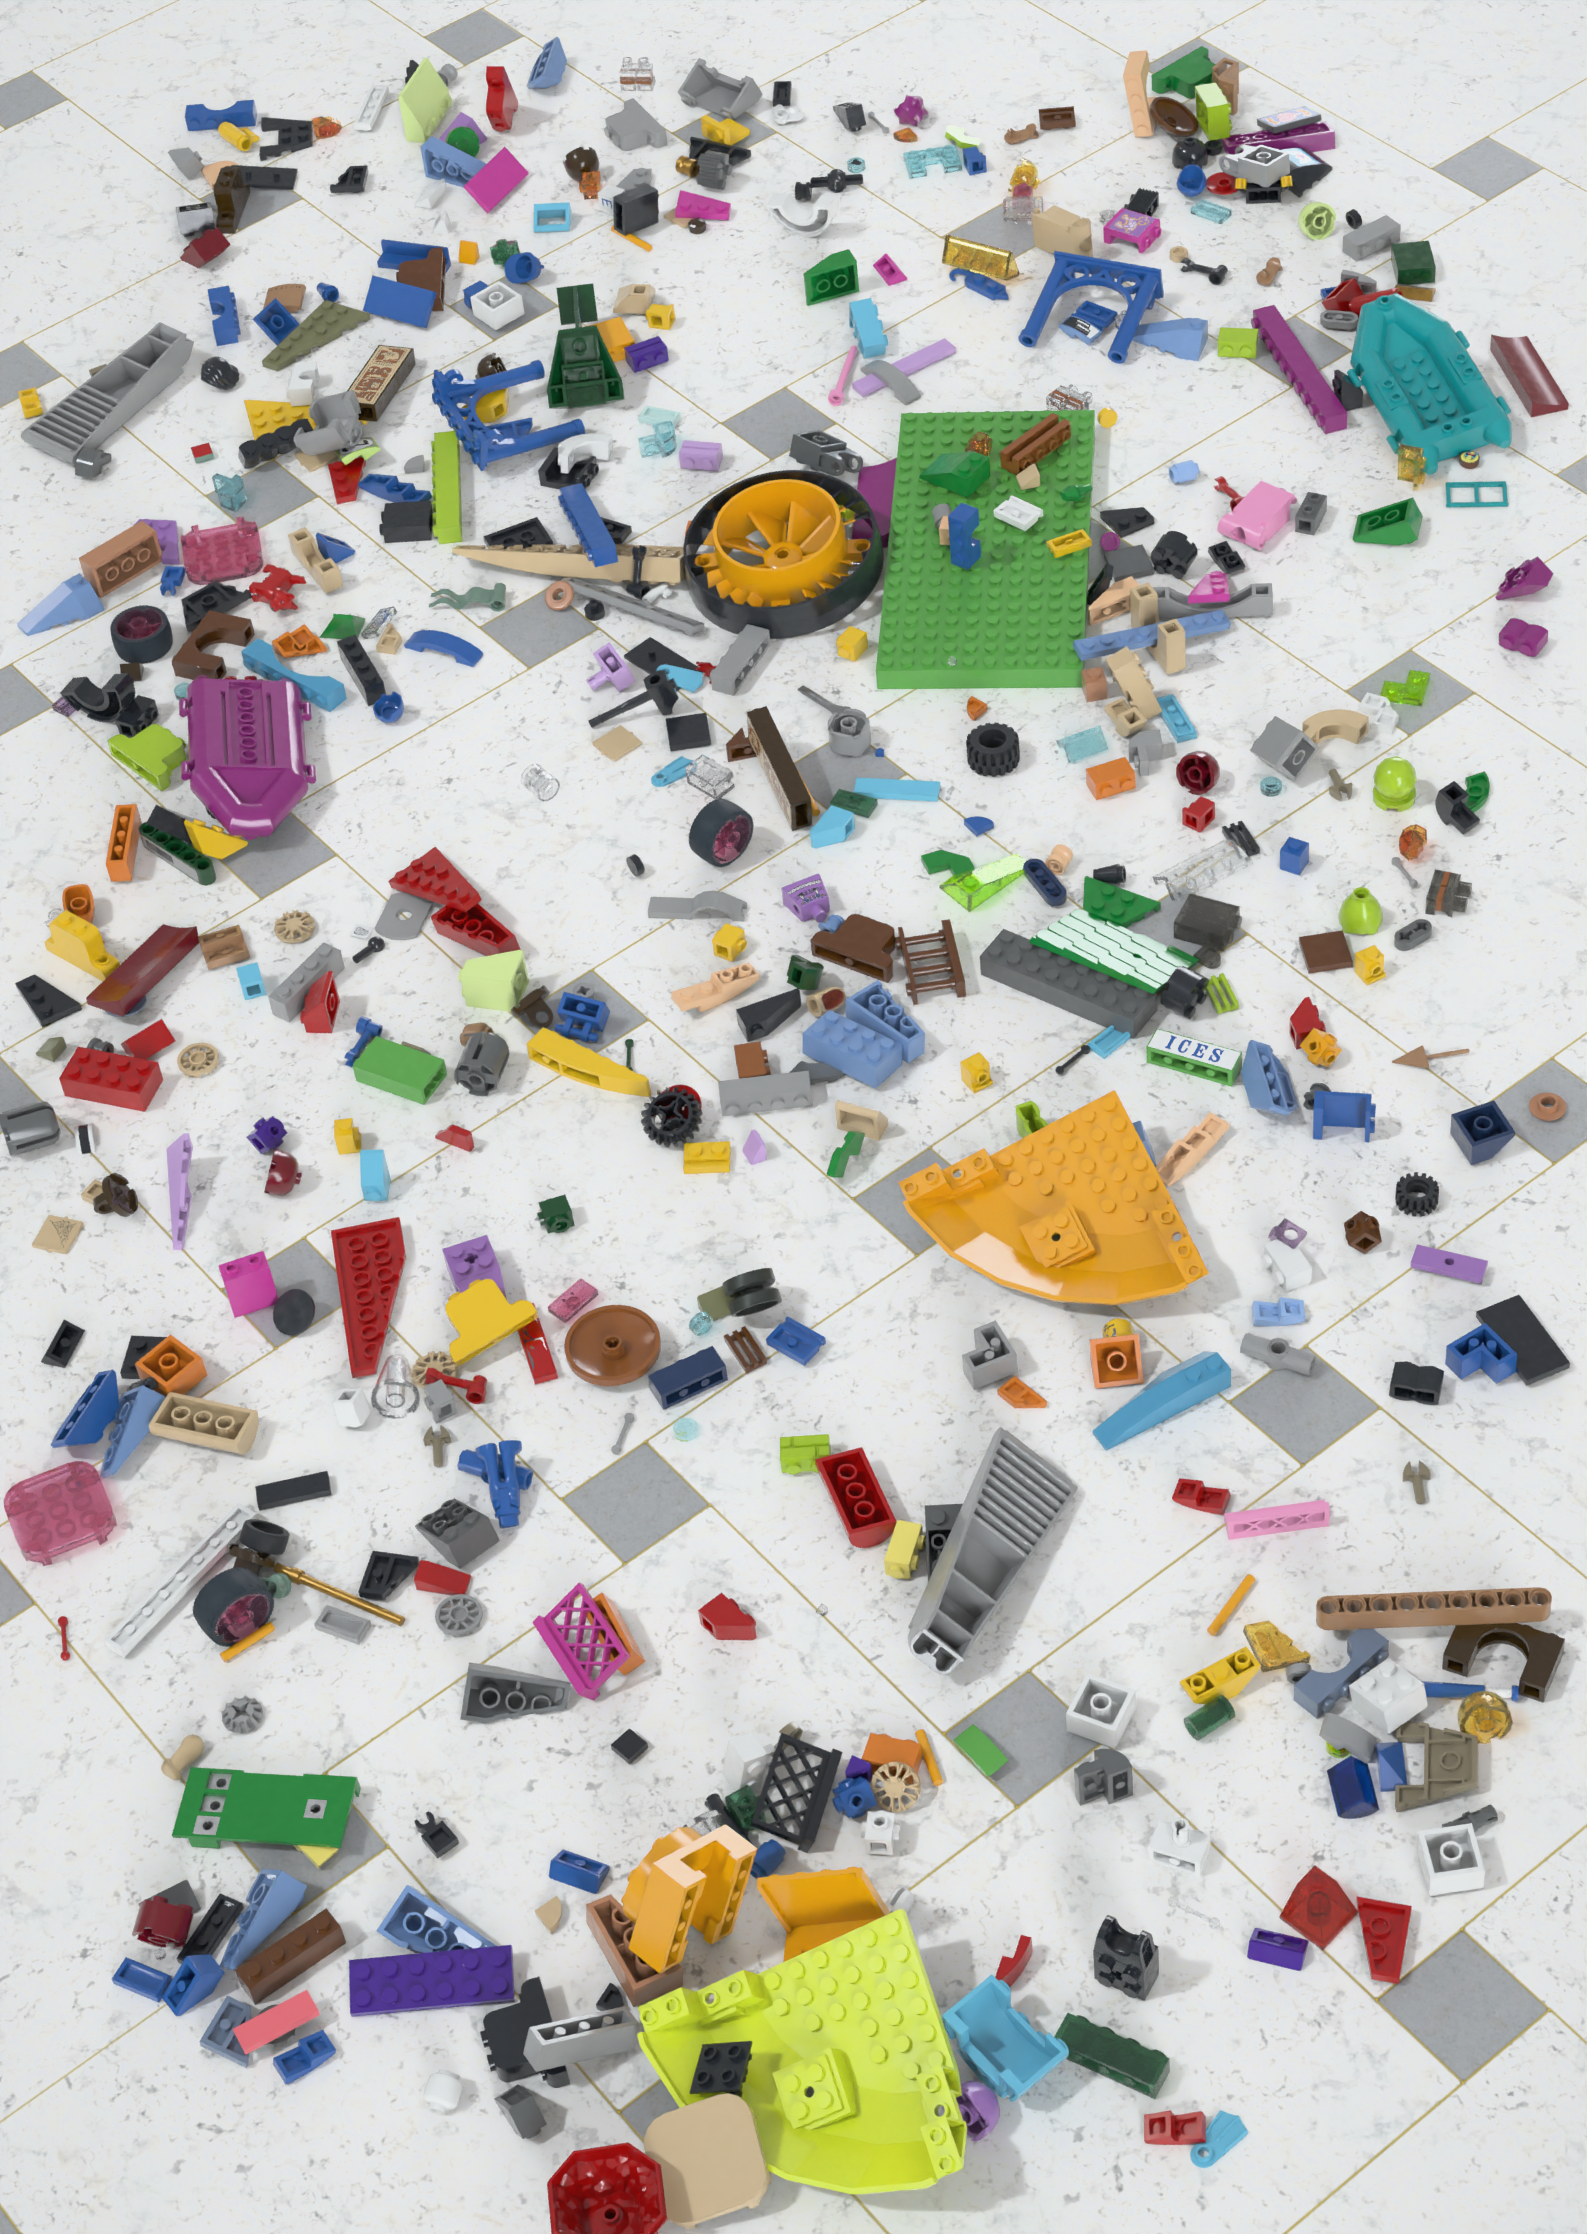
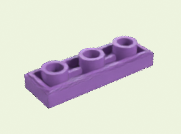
[1411,1244,1488,1284]

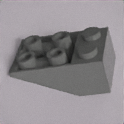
[415,1498,500,1569]
[925,1504,963,1581]

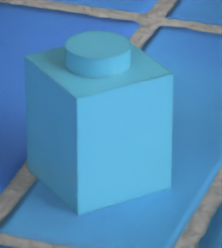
[236,962,266,1000]

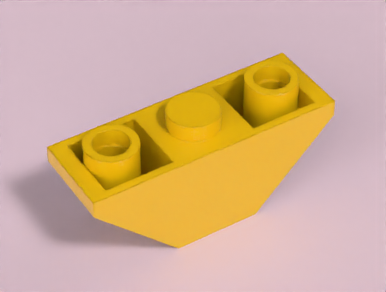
[462,388,509,423]
[184,818,248,860]
[1180,1647,1261,1706]

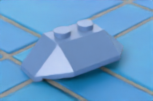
[527,37,567,89]
[1241,1040,1299,1115]

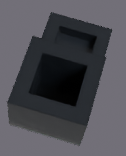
[1435,781,1480,835]

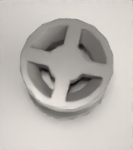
[572,982,596,1000]

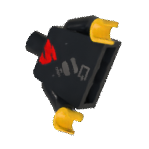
[1235,176,1292,204]

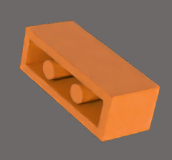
[587,1593,646,1676]

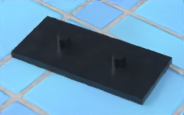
[231,165,298,190]
[624,637,703,691]

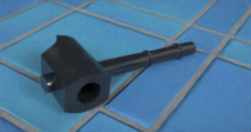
[588,670,679,728]

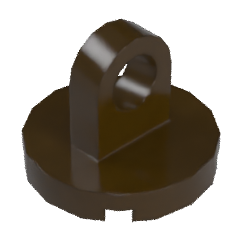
[511,985,553,1029]
[93,1173,138,1217]
[226,1543,276,1576]

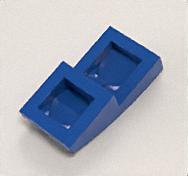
[273,2030,336,2085]

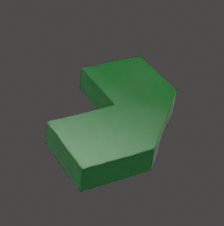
[921,850,977,882]
[826,1131,866,1178]

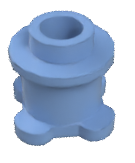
[818,914,845,933]

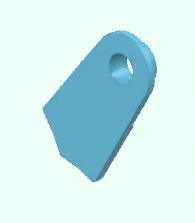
[656,664,703,693]
[651,756,697,787]
[1190,2110,1248,2168]

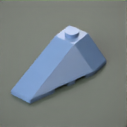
[1132,318,1208,361]
[17,573,104,636]
[100,1385,166,1478]
[220,1869,307,1970]
[377,1885,497,1953]

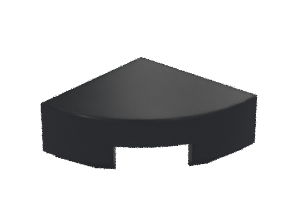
[596,1983,624,2011]

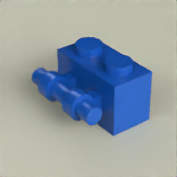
[554,992,610,1043]

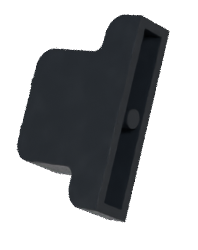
[480,1976,570,2088]

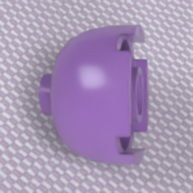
[956,2081,1000,2142]

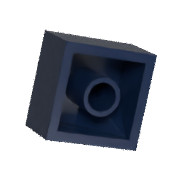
[1450,1100,1515,1165]

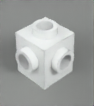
[861,1810,900,1855]

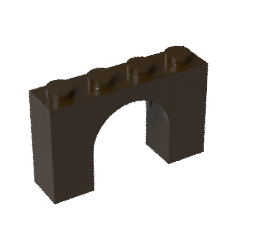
[1442,1623,1565,1703]

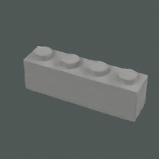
[710,624,771,696]
[268,942,345,1023]
[718,1070,813,1116]
[523,2006,639,2072]

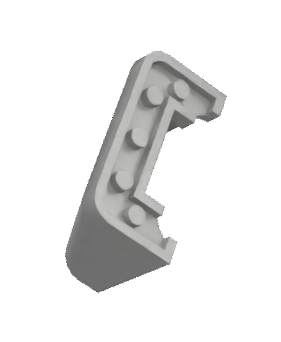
[678,58,763,120]

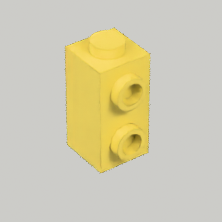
[884,1520,926,1579]

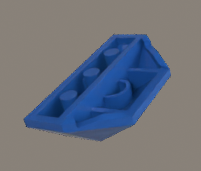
[50,1369,120,1448]

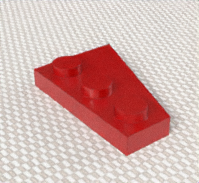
[328,457,366,505]
[1356,1896,1412,1984]

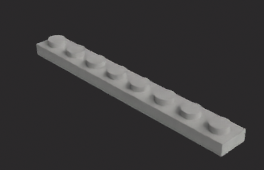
[561,577,705,635]

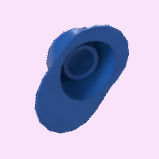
[504,252,544,284]

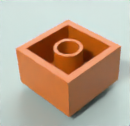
[135,1334,208,1396]

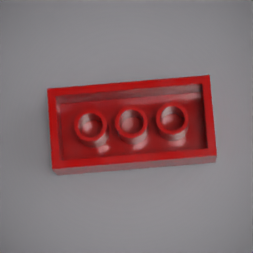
[59,1047,163,1112]

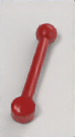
[57,1616,70,1661]

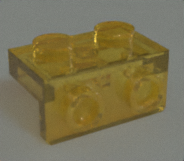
[1397,444,1426,491]

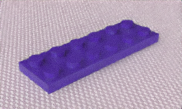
[349,1945,515,2017]

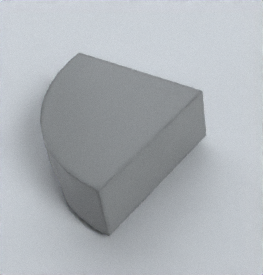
[404,455,424,474]

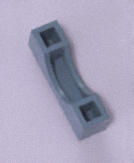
[1293,1629,1389,1719]

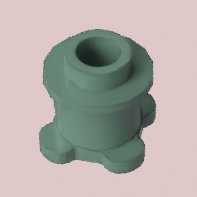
[260,1573,292,1599]

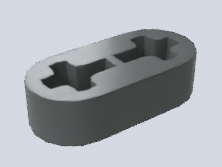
[1394,919,1432,951]

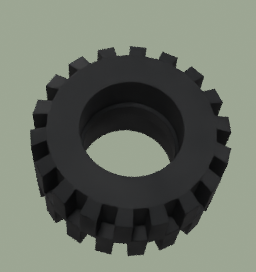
[966,722,1020,777]

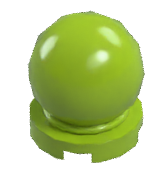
[1373,756,1417,812]

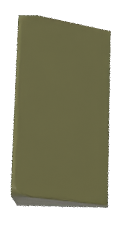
[697,1286,734,1324]

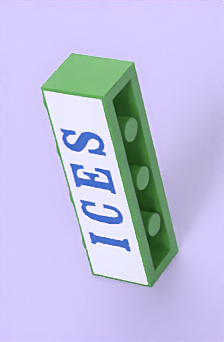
[1146,1028,1242,1087]

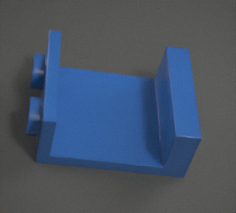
[1313,1091,1376,1142]

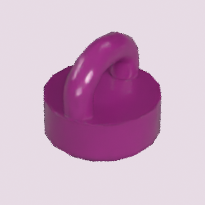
[1100,532,1120,552]

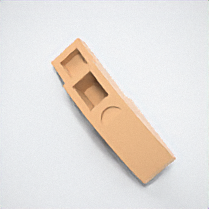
[671,962,760,1013]

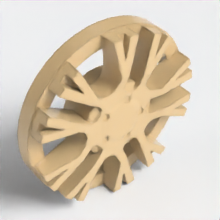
[274,910,315,943]
[177,1043,219,1078]
[412,1351,458,1389]
[870,1762,921,1812]

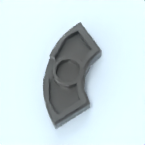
[789,1061,846,1085]

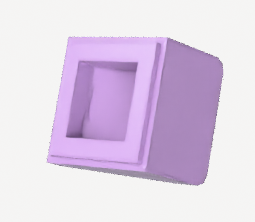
[742,1129,767,1165]

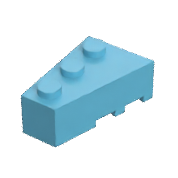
[849,298,888,359]

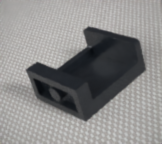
[538,447,599,490]

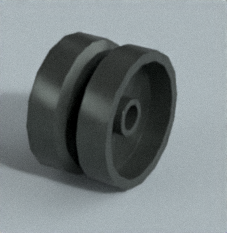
[722,1268,782,1317]

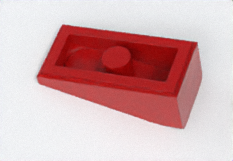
[414,1560,471,1596]

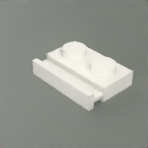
[994,495,1043,531]

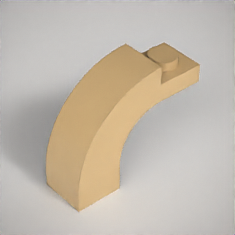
[1302,709,1369,744]

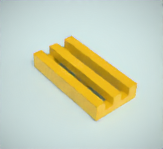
[1047,529,1092,558]

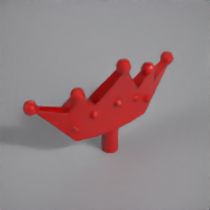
[696,661,716,684]

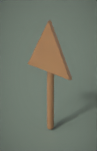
[1392,1045,1470,1068]

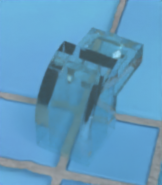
[638,421,677,458]
[212,473,247,512]

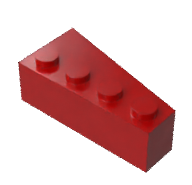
[430,903,521,956]

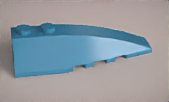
[1093,1351,1231,1450]

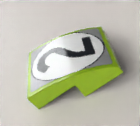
[336,437,381,465]

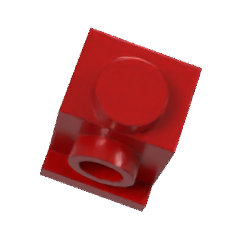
[1182,796,1215,833]

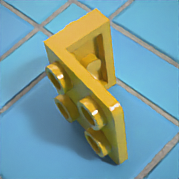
[701,115,750,146]

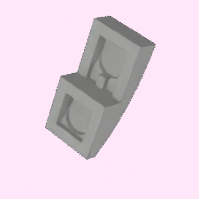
[1341,270,1377,295]
[1319,1712,1377,1762]

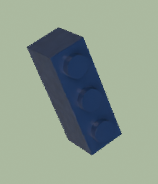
[648,1346,728,1410]

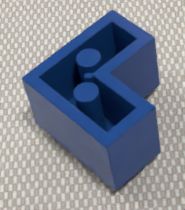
[1445,1323,1517,1384]

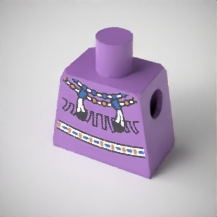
[781,873,830,923]

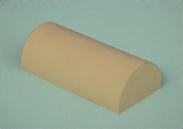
[149,1392,258,1455]

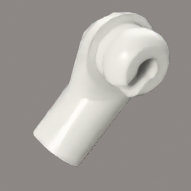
[642,584,672,604]

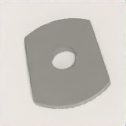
[375,892,434,940]

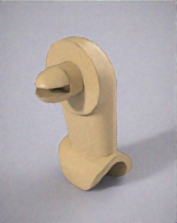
[161,1734,204,1780]

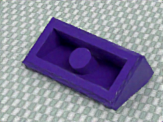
[1247,1928,1309,1971]

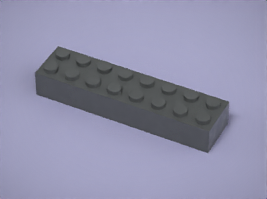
[980,929,1157,1039]

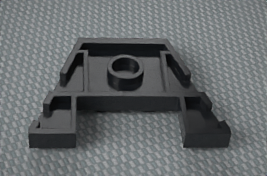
[259,117,313,161]

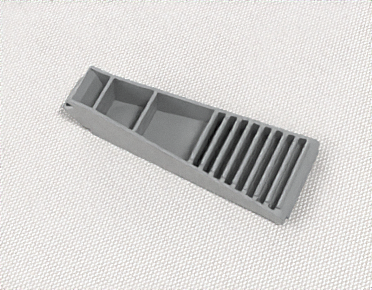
[21,322,194,465]
[908,1427,1078,1675]

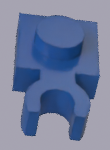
[160,566,186,596]

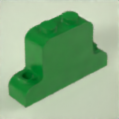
[1151,46,1216,99]

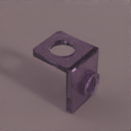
[1268,1218,1307,1249]

